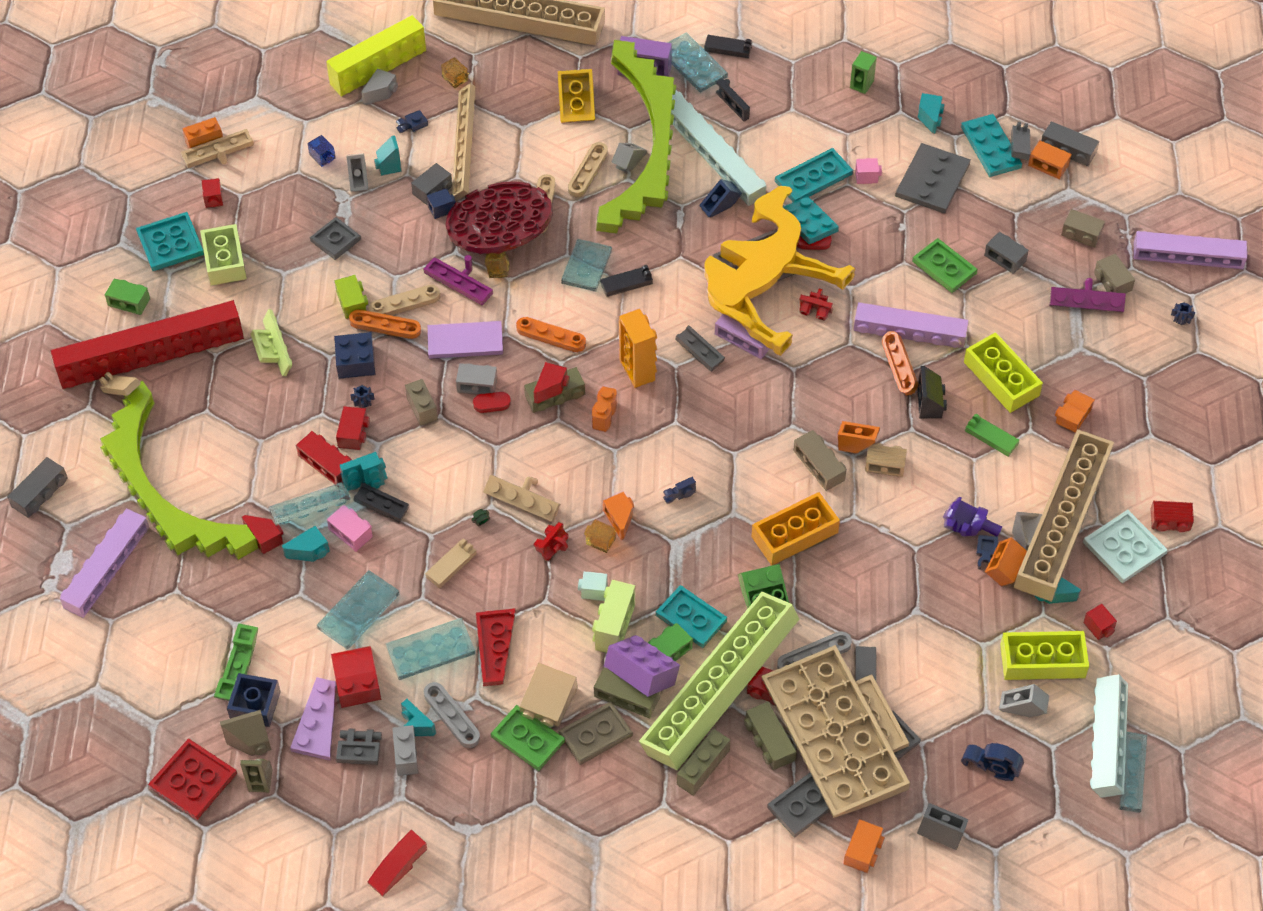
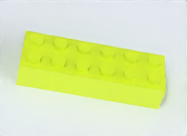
[326,15,426,97]

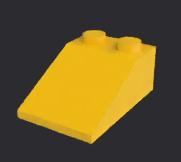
[558,69,595,123]

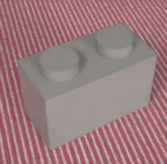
[456,363,497,395]
[393,725,418,776]

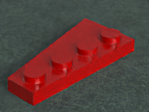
[476,608,516,687]

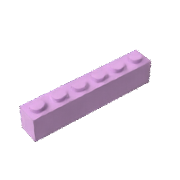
[1134,231,1247,269]
[854,302,968,348]
[60,508,149,618]

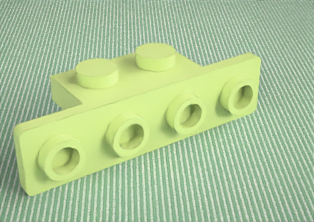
[250,309,292,376]

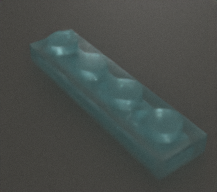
[1119,732,1147,813]

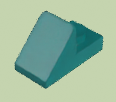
[401,699,436,736]

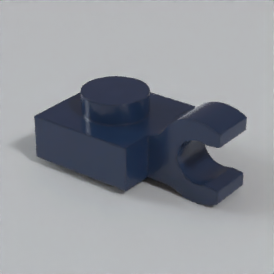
[396,110,428,133]

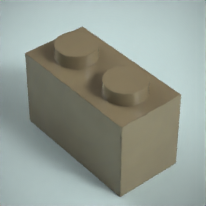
[1061,209,1105,248]
[1094,254,1135,293]
[405,379,438,426]

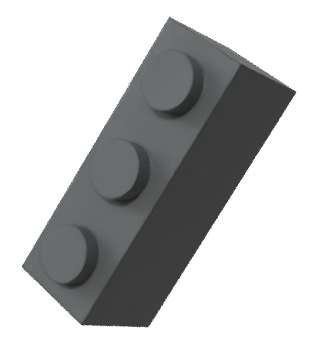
[1041,121,1099,166]
[7,457,68,518]

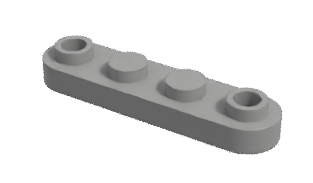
[777,631,852,669]
[424,682,480,748]

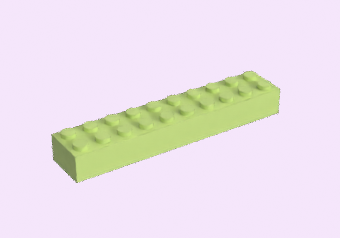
[639,592,800,770]

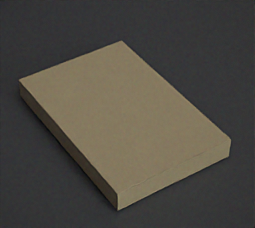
[558,702,633,765]

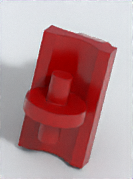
[799,288,833,321]
[534,522,569,561]

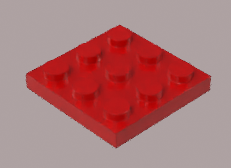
[148,738,237,820]

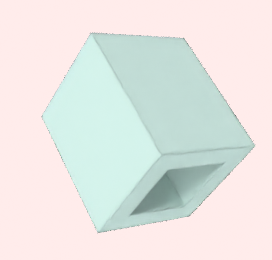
[578,571,608,601]

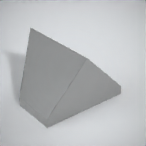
[1012,512,1042,550]

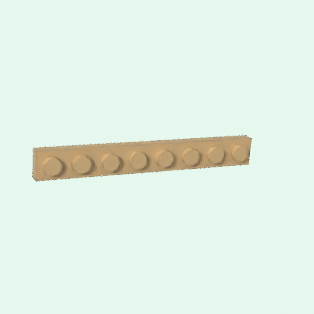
[452,83,475,201]

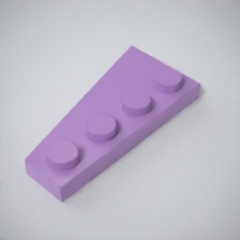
[290,677,337,761]

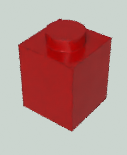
[201,178,223,208]
[1083,604,1117,640]

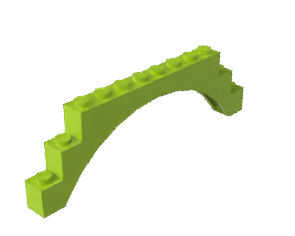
[596,40,676,234]
[100,381,258,560]

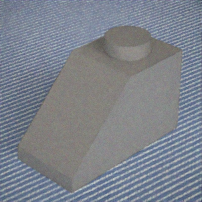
[361,69,398,105]
[611,143,647,171]
[346,153,368,191]
[999,684,1049,717]

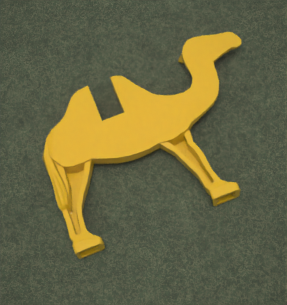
[704,186,855,356]

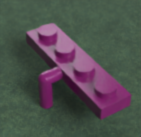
[423,255,493,306]
[1049,278,1126,312]

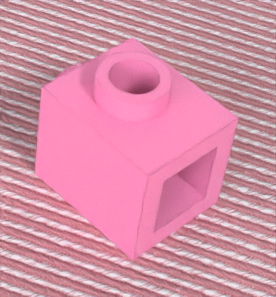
[855,158,882,184]

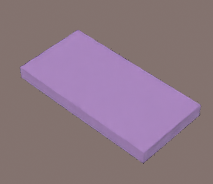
[427,321,503,359]

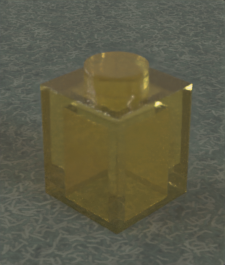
[441,57,468,88]
[484,251,510,278]
[584,519,616,553]

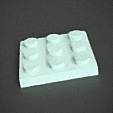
[1083,510,1168,584]

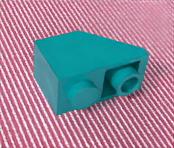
[918,93,945,134]

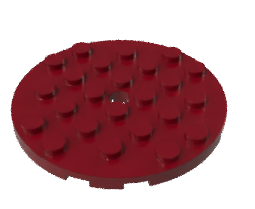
[446,181,553,255]

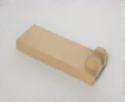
[99,372,141,396]
[425,539,477,588]

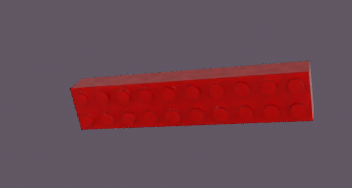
[50,300,244,389]

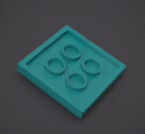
[136,212,204,272]

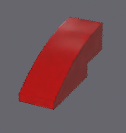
[367,829,428,897]

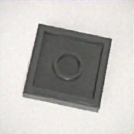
[310,217,361,260]

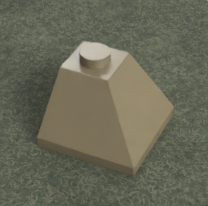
[220,710,272,756]

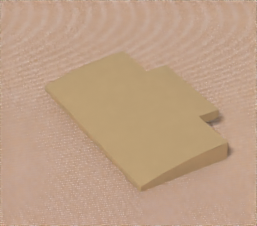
[762,645,910,818]

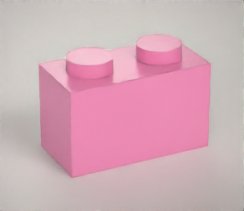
[327,505,373,552]

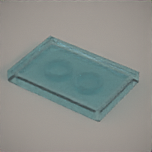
[561,239,612,292]

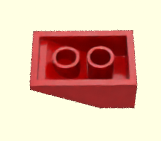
[331,646,382,708]

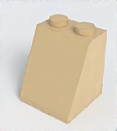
[519,662,578,727]

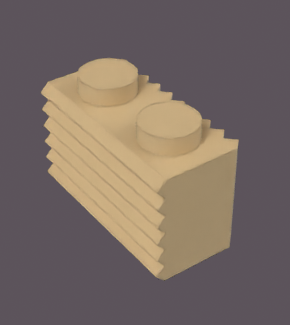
[865,443,907,477]

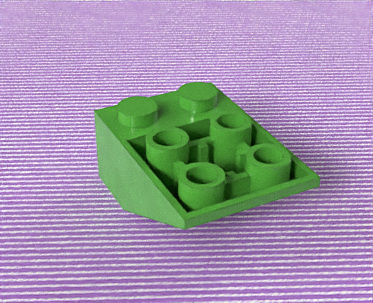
[738,564,789,609]

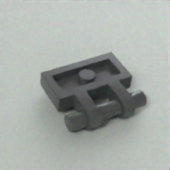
[336,728,382,765]

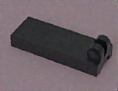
[704,34,752,59]
[716,79,750,121]
[600,265,653,297]
[353,482,409,523]

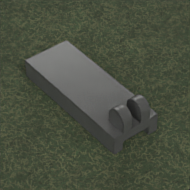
[1011,122,1031,160]
[675,325,725,372]
[855,646,876,681]

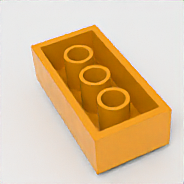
[619,308,657,388]
[751,492,840,566]

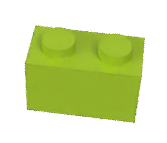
[334,275,369,319]

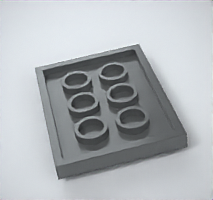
[895,143,971,214]

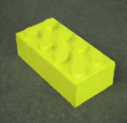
[964,332,1043,413]
[1000,631,1089,680]

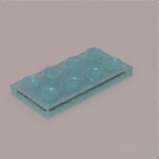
[668,32,728,93]
[268,482,351,525]
[317,570,399,650]
[385,618,475,680]

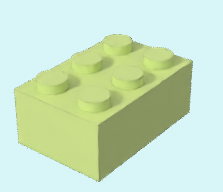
[200,224,247,286]
[592,580,635,653]

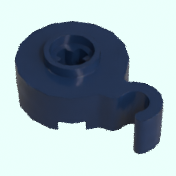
[961,743,1024,781]

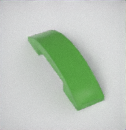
[214,623,258,701]

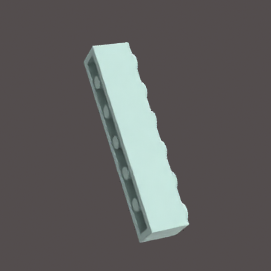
[1090,674,1128,798]

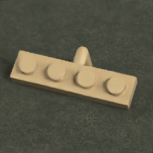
[181,129,254,168]
[483,475,561,522]

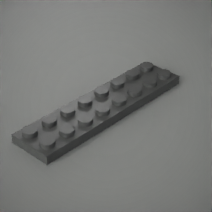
[767,711,921,838]

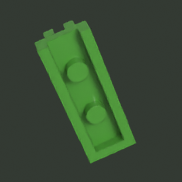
[965,414,1020,457]

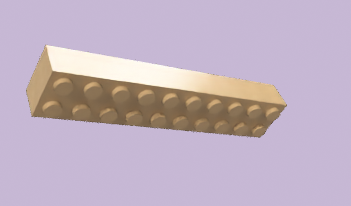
[433,0,605,46]
[1014,429,1114,602]

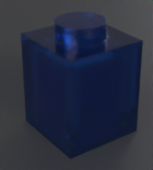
[307,135,336,167]

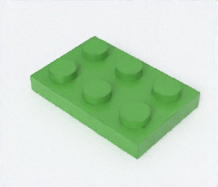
[912,238,978,293]
[491,705,565,771]

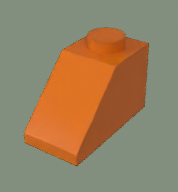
[837,421,880,453]
[603,491,634,540]

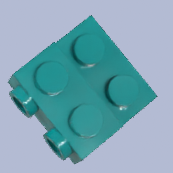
[340,452,388,492]

